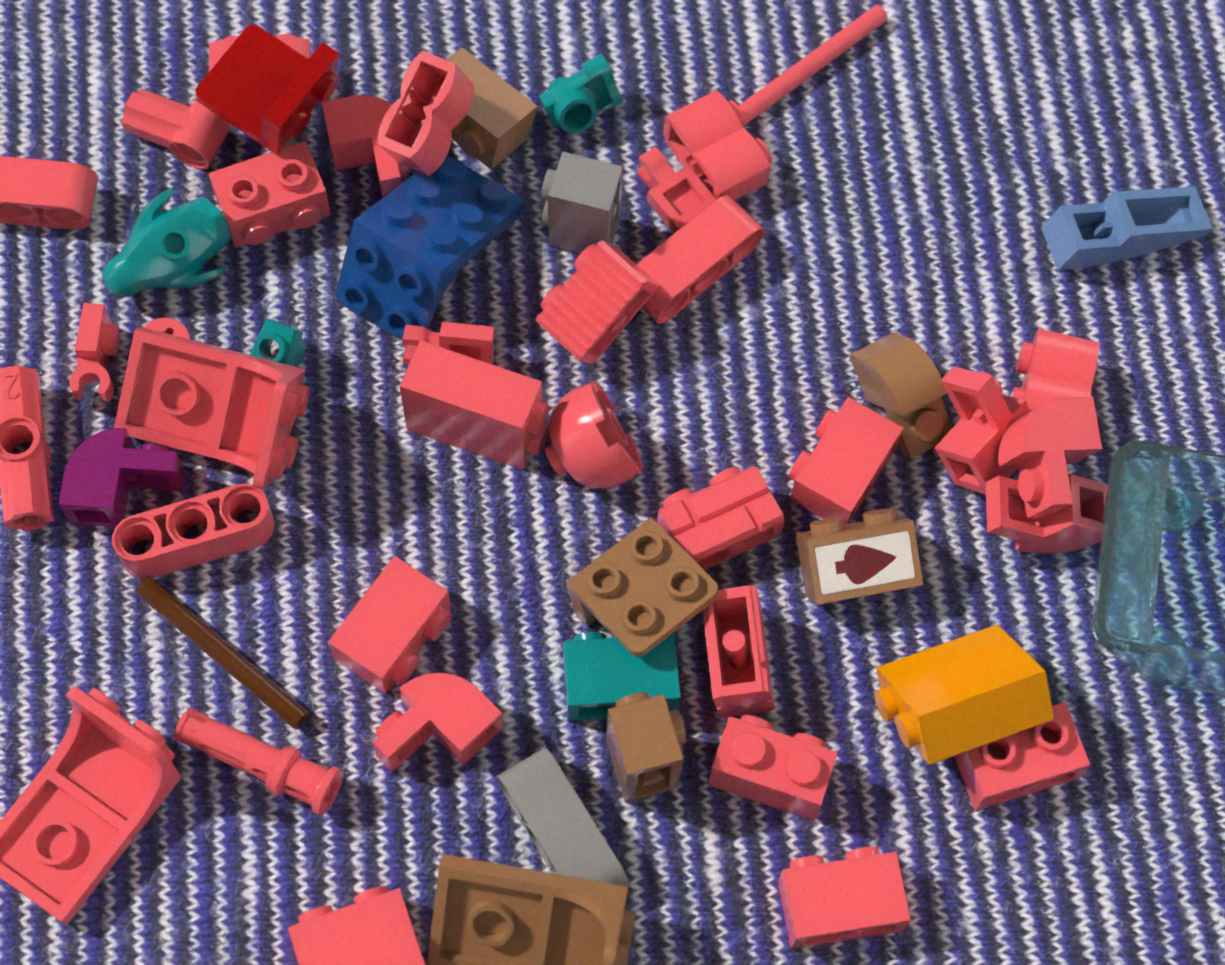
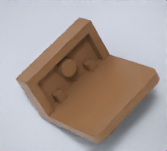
[566,517,719,657]

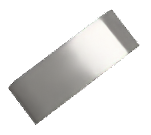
[496,748,630,887]

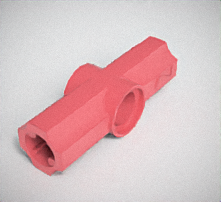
[0,365,54,531]

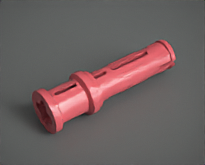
[174,707,344,816]

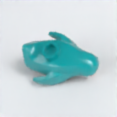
[102,188,232,298]

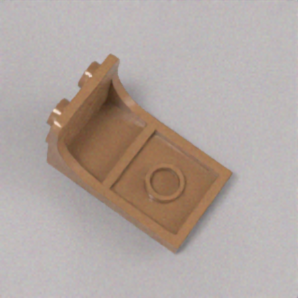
[427,854,636,965]

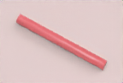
[738,5,887,126]

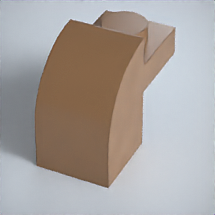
[849,332,953,459]

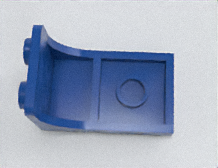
[336,155,526,346]

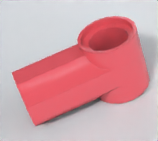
[121,89,231,169]

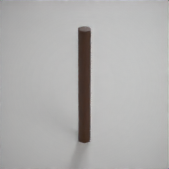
[135,577,310,730]

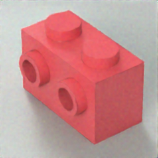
[208,141,331,248]
[954,702,1090,811]
[708,715,838,821]

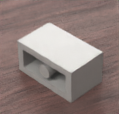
[541,151,623,254]

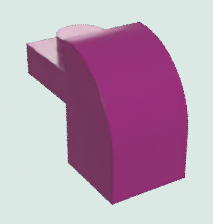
[59,428,185,527]

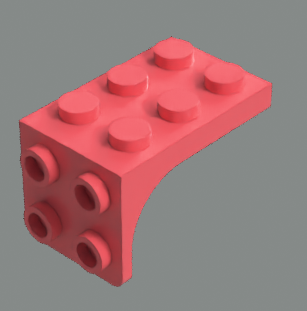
[114,327,310,490]
[0,686,182,926]

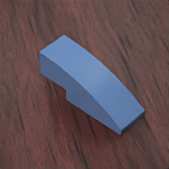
[1041,186,1213,271]

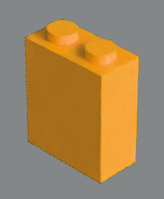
[874,624,1054,765]

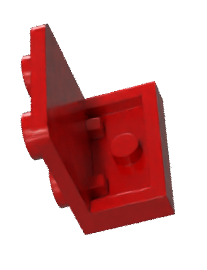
[196,24,340,155]

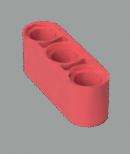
[0,156,98,230]
[637,195,765,324]
[112,484,275,580]

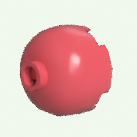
[545,380,644,489]

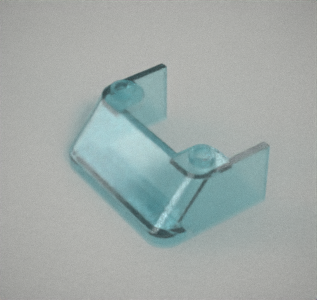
[1092,441,1225,696]

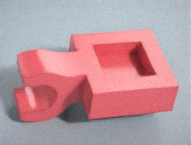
[637,147,717,233]
[69,303,120,402]

